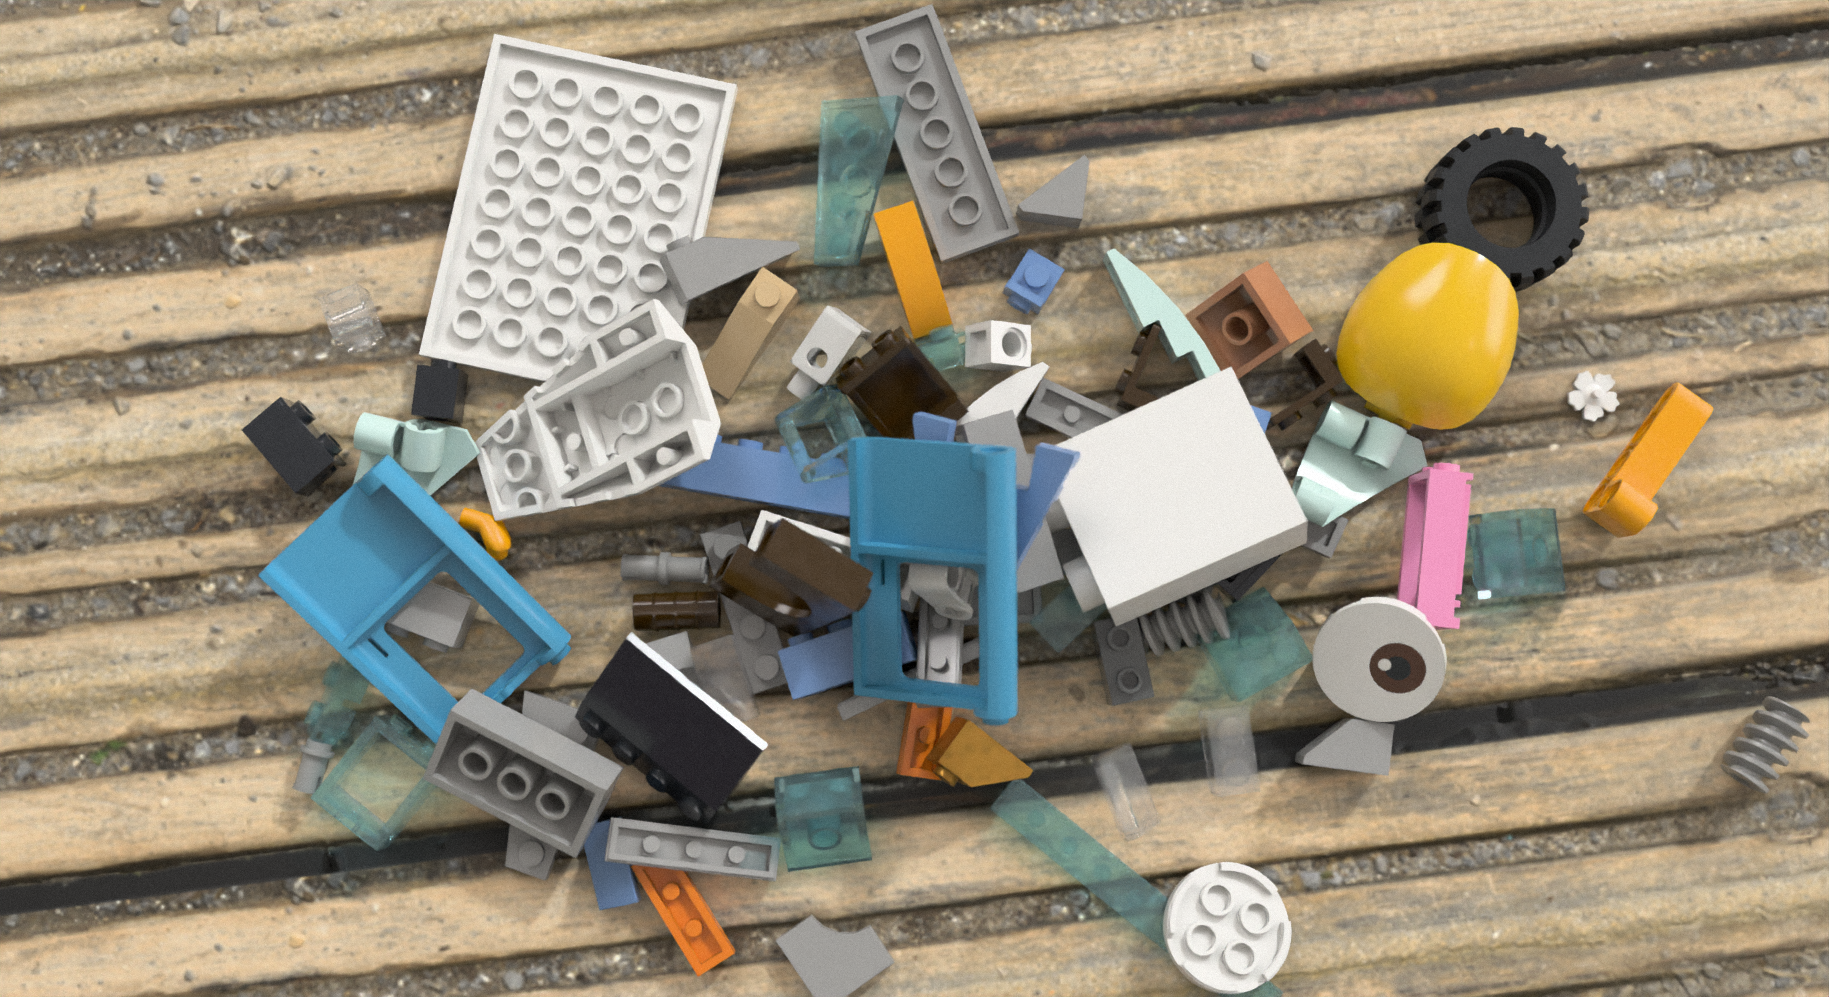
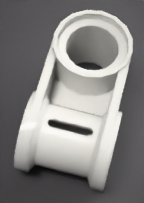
[908,563,979,621]

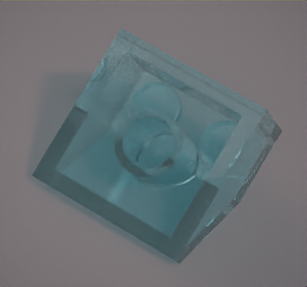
[1467,508,1566,599]
[1197,586,1313,702]
[774,766,872,872]

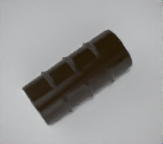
[632,590,721,632]

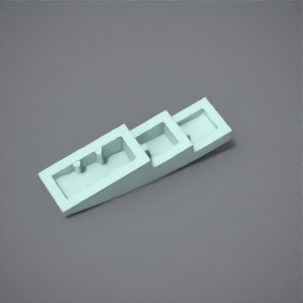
[1103,249,1220,381]

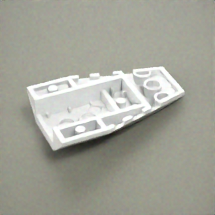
[475,299,721,521]

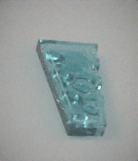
[814,95,904,267]

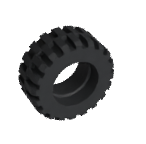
[1414,127,1590,293]

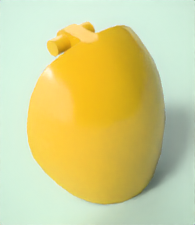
[1336,243,1519,430]

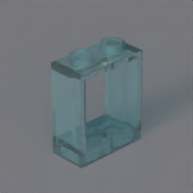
[311,714,437,851]

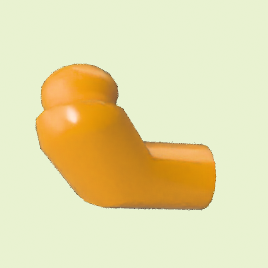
[459,508,512,561]

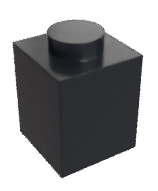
[411,359,469,424]

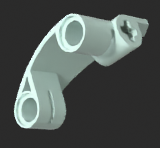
[1291,400,1427,527]
[353,412,480,496]

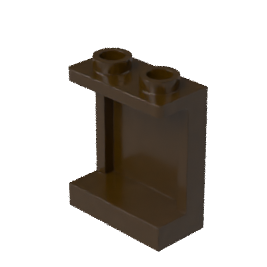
[835,326,969,440]

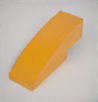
[873,201,953,340]

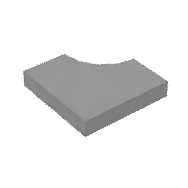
[776,914,895,997]

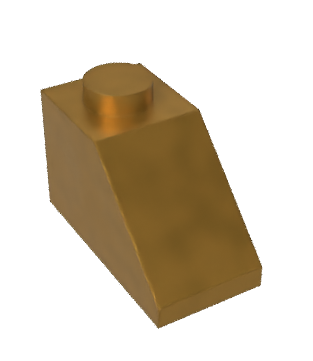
[926,716,1034,787]

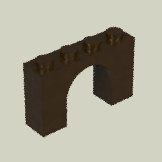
[709,518,874,637]

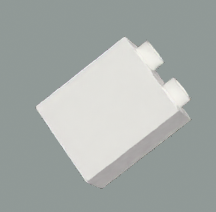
[1045,367,1307,627]

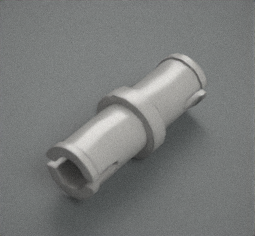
[621,552,709,585]

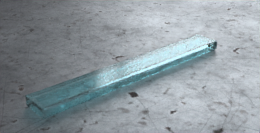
[990,779,1284,997]

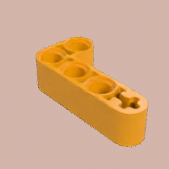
[1582,382,1713,538]

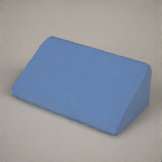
[584,816,642,910]

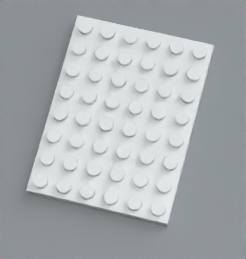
[419,34,738,382]

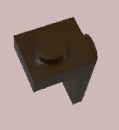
[1114,324,1161,411]
[1267,338,1344,431]

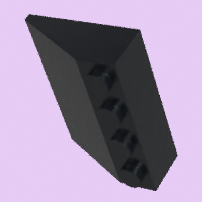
[575,632,768,825]

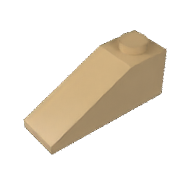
[702,267,800,401]

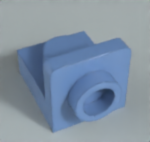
[1003,249,1065,314]

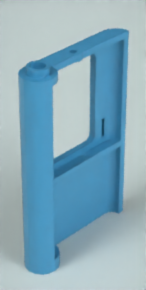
[848,437,1018,726]
[258,454,571,744]

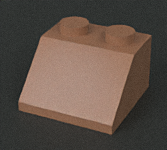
[1185,261,1313,379]

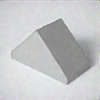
[1016,155,1090,228]

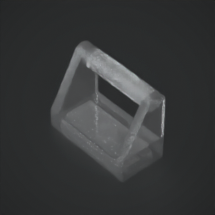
[1089,742,1161,841]

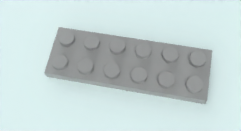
[855,4,1019,264]

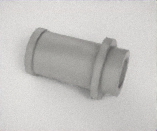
[292,738,335,794]

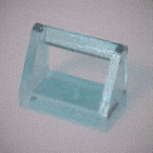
[775,384,866,483]

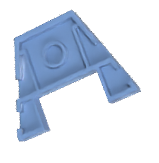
[913,412,1081,570]

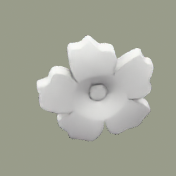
[1567,371,1619,422]

